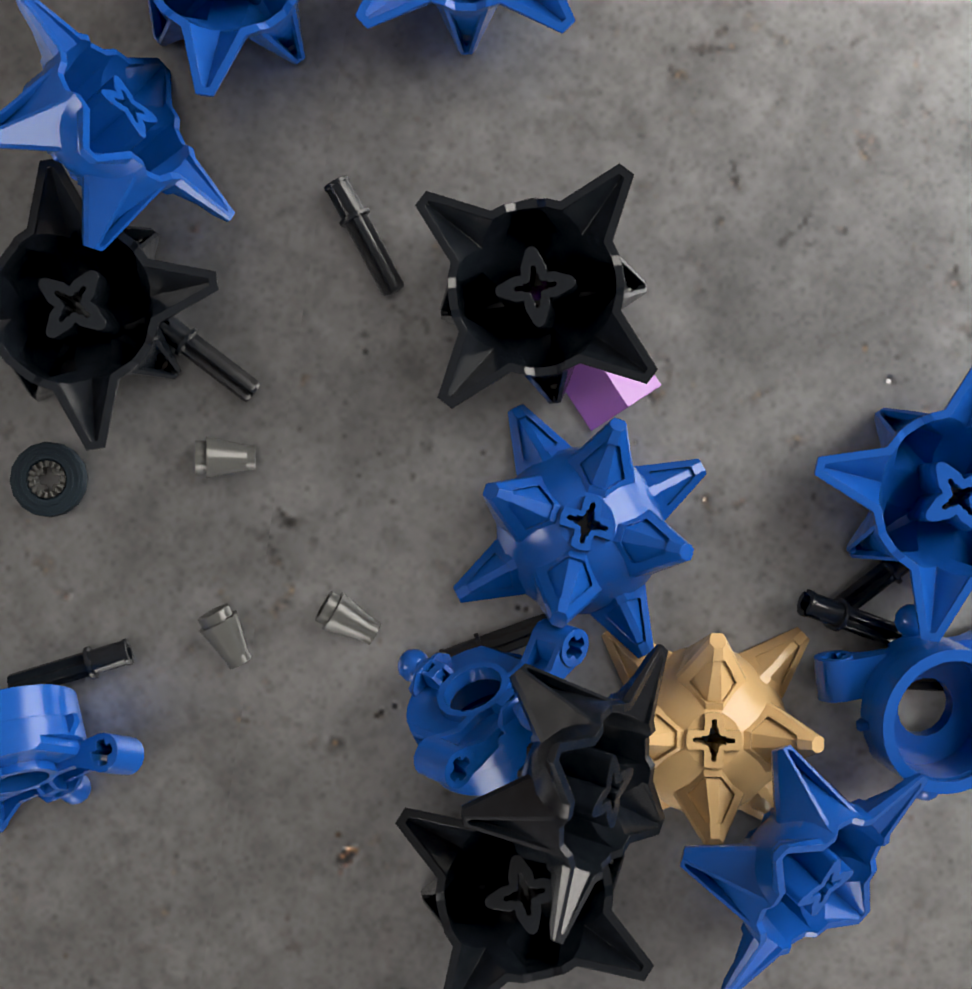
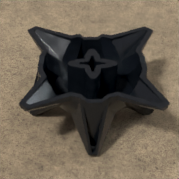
[0,159,219,451]
[415,163,658,409]
[460,644,668,945]
[395,807,654,989]

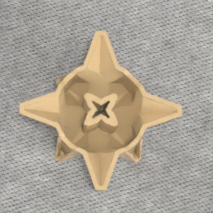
[601,627,824,845]

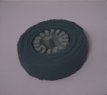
[10,442,88,517]

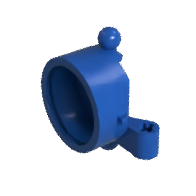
[814,604,972,801]
[398,618,589,796]
[0,684,144,833]

